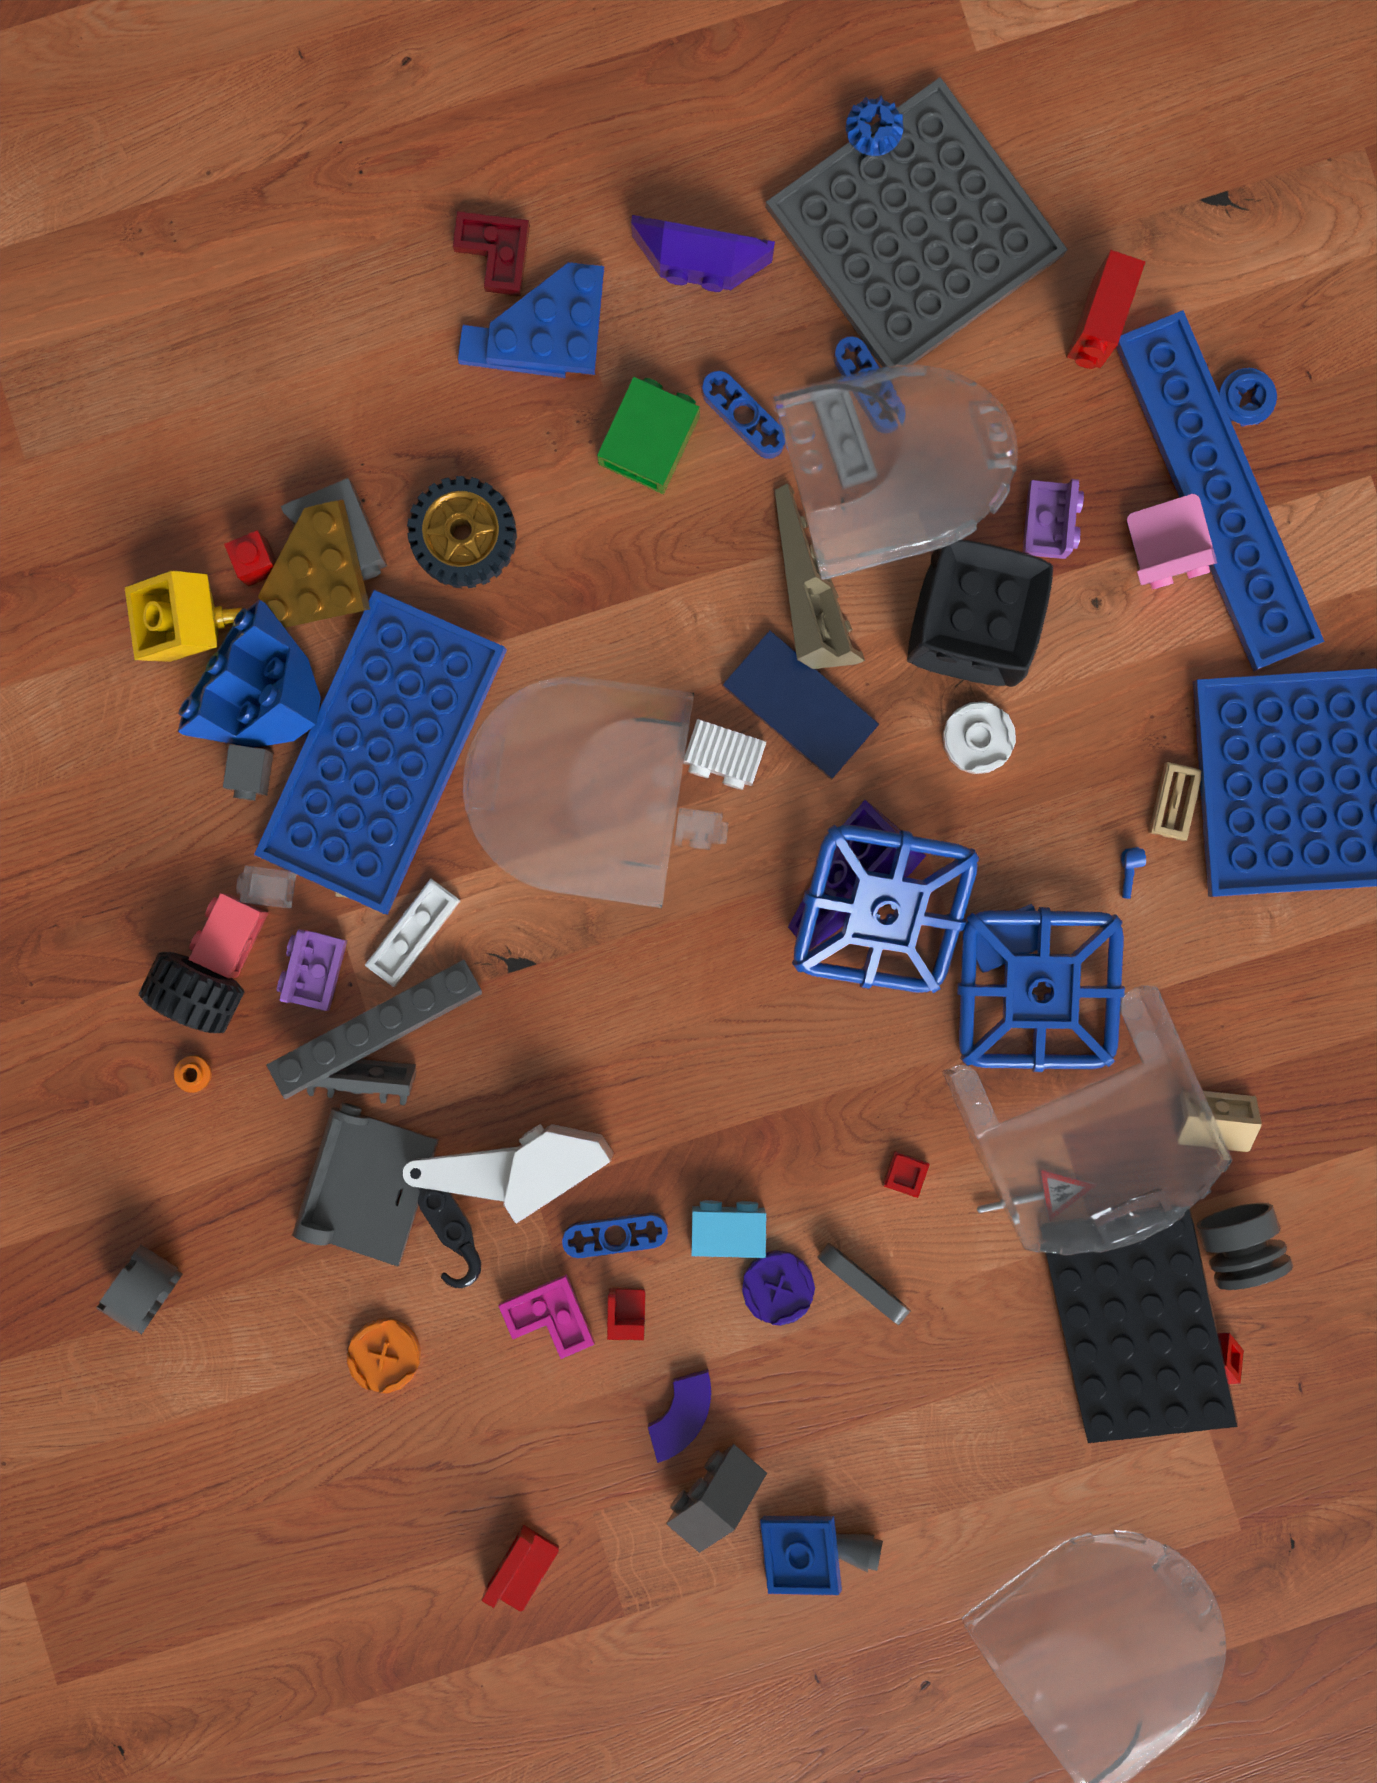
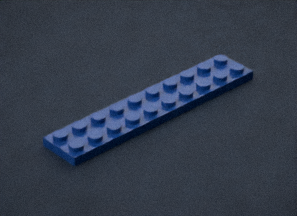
[1116,310,1325,671]

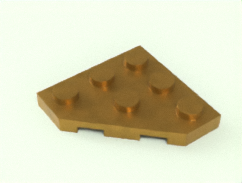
[258,500,370,628]

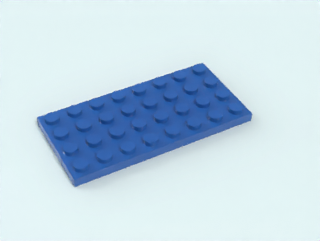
[254,590,507,915]

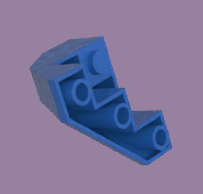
[178,599,321,748]

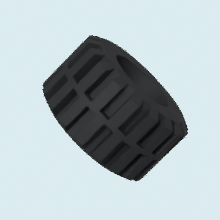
[138,952,245,1033]

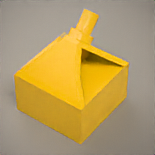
[125,571,242,662]

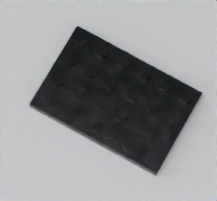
[1041,1203,1238,1443]

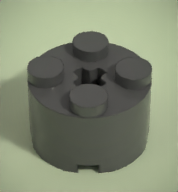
[96,1244,183,1335]

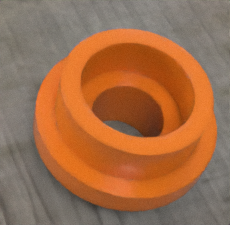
[174,1056,212,1093]

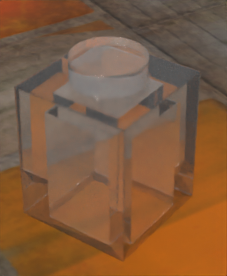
[236,865,296,909]

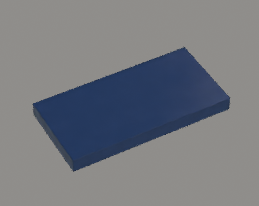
[722,630,879,780]

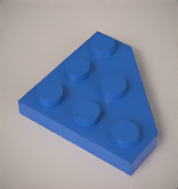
[486,262,604,375]

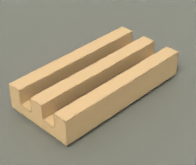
[1149,762,1201,841]

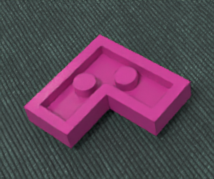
[498,1274,595,1359]

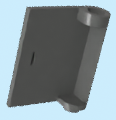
[292,1103,439,1267]

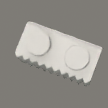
[683,719,767,790]

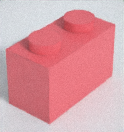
[188,893,268,979]

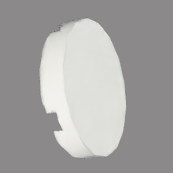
[942,701,1016,774]

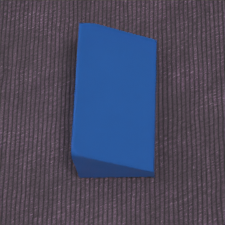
[976,904,1038,973]

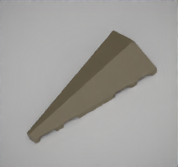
[775,484,865,669]

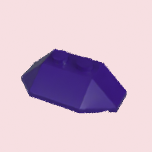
[631,215,775,292]

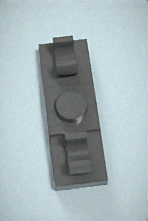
[307,1059,416,1105]

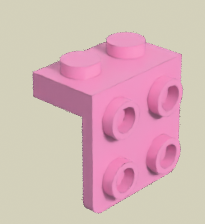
[1127,494,1217,590]

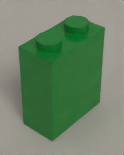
[597,377,700,495]

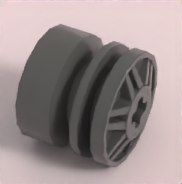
[1196,1203,1293,1290]

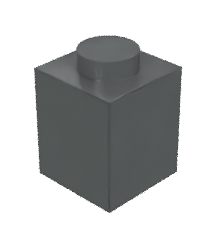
[223,744,274,801]

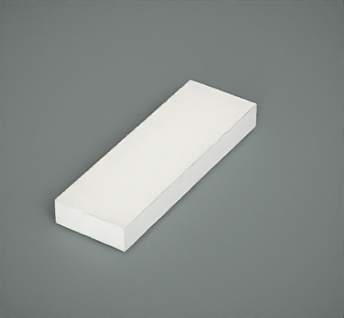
[365,878,461,987]

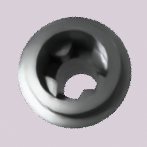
[836,1533,883,1572]

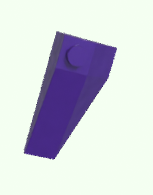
[788,800,927,951]

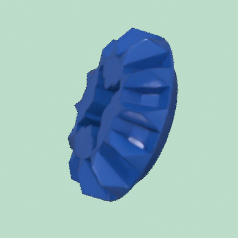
[846,96,904,156]
[1219,368,1277,427]

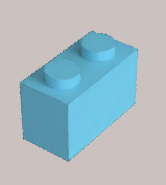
[691,1200,766,1258]

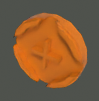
[347,1318,421,1394]

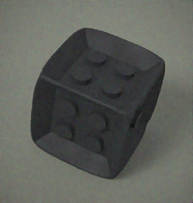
[907,539,1053,687]

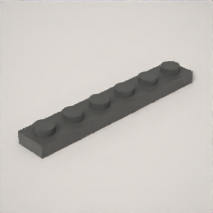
[266,960,482,1099]

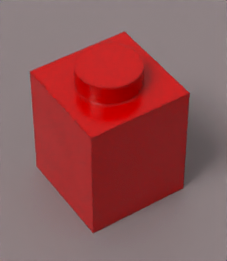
[224,530,276,587]

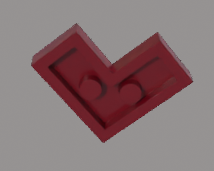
[453,211,530,296]

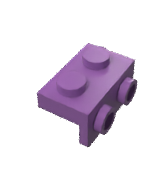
[1022,479,1084,559]
[277,929,347,1011]

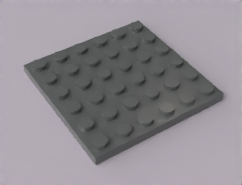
[765,77,1068,379]

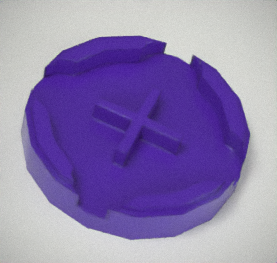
[742,1250,815,1326]

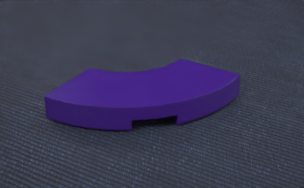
[648,1369,711,1463]

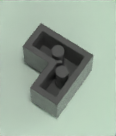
[666,1444,767,1553]

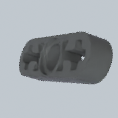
[817,1243,911,1325]

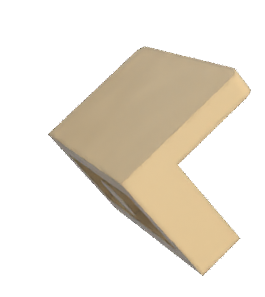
[1177,1089,1262,1152]

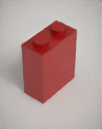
[1067,250,1146,369]

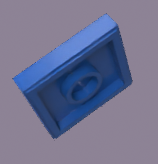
[760,1516,842,1595]

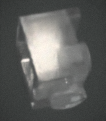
[674,808,729,850]

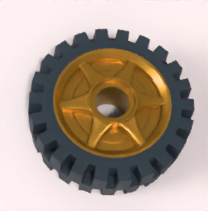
[407,476,517,588]

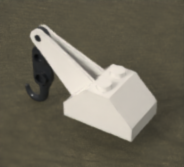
[403,1124,614,1289]

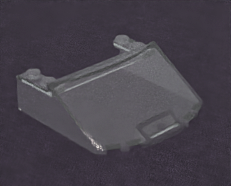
[942,985,1232,1255]

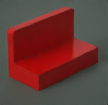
[481,1525,559,1612]

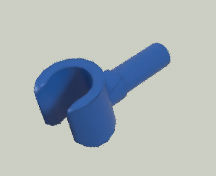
[1120,847,1146,899]

